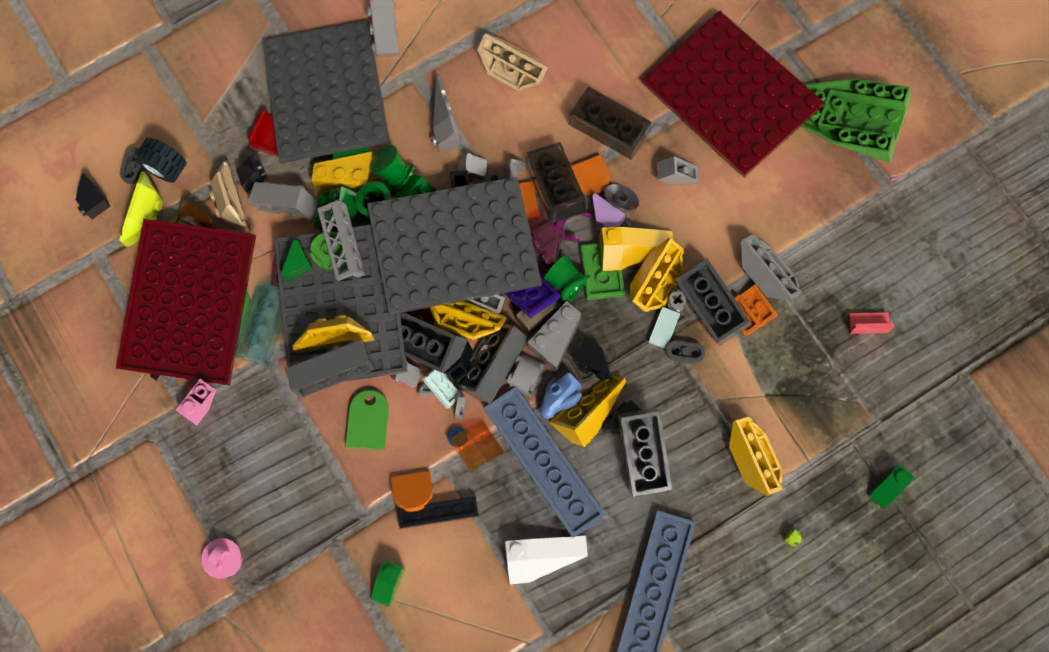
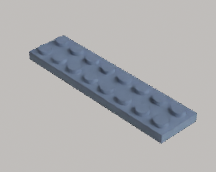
[484,387,606,538]
[617,510,696,652]

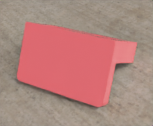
[848,313,894,334]

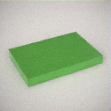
[580,243,625,300]

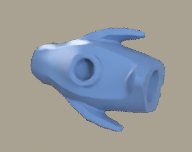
[540,372,582,419]

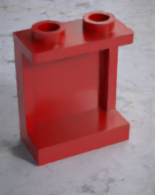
[248,109,278,157]

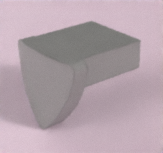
[456,152,487,179]
[504,159,526,179]
[390,360,422,388]

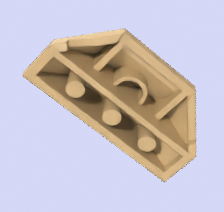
[477,33,548,91]
[209,160,251,233]

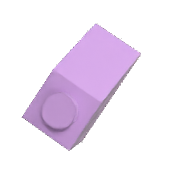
[592,193,625,232]

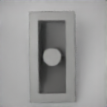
[657,156,699,185]

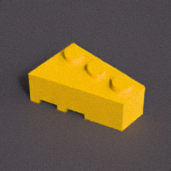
[311,152,374,193]

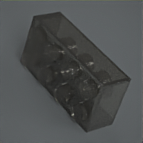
[569,87,652,160]
[525,142,586,223]

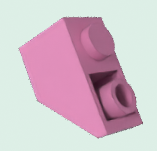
[176,379,216,426]

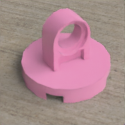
[201,538,242,579]

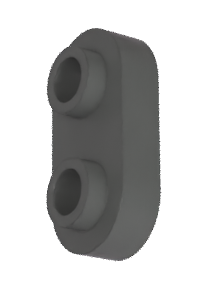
[120,148,143,184]
[666,341,705,364]

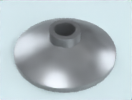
[604,184,639,211]

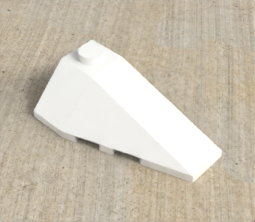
[505,536,588,584]

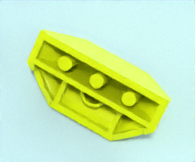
[119,172,163,247]

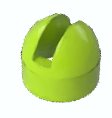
[784,528,802,546]

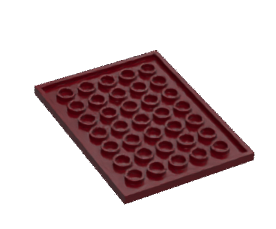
[641,10,825,178]
[116,219,256,386]

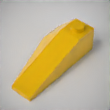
[598,227,673,271]
[550,375,626,447]

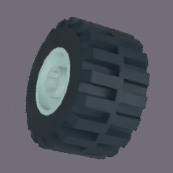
[134,137,187,183]

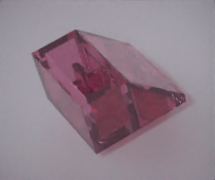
[532,220,562,271]

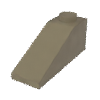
[516,287,564,335]

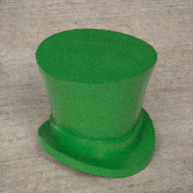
[369,145,415,193]
[355,181,391,225]
[544,255,590,303]

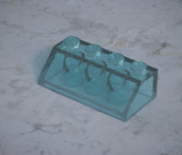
[235,285,283,367]

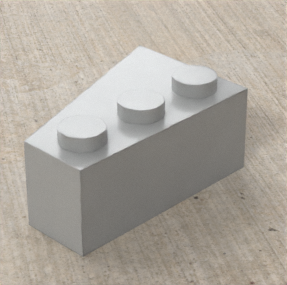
[367,0,400,58]
[248,181,318,222]
[528,301,581,373]

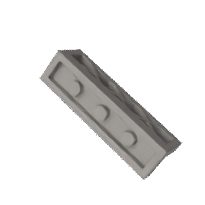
[317,200,365,281]

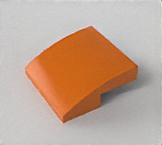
[735,284,779,336]

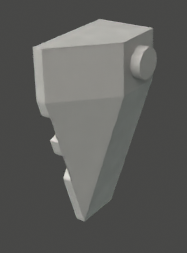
[431,75,460,153]

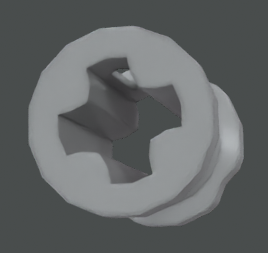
[667,291,686,312]

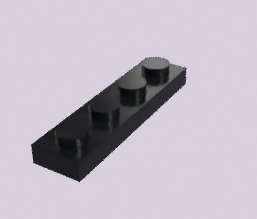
[397,496,479,529]

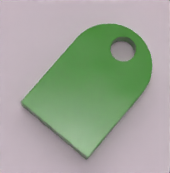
[346,390,389,450]

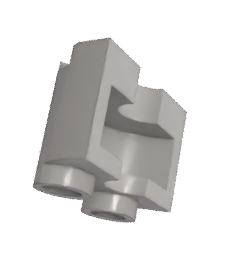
[507,355,546,399]

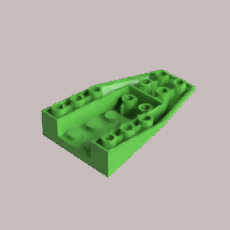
[801,78,911,163]

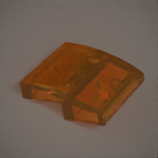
[449,420,504,473]

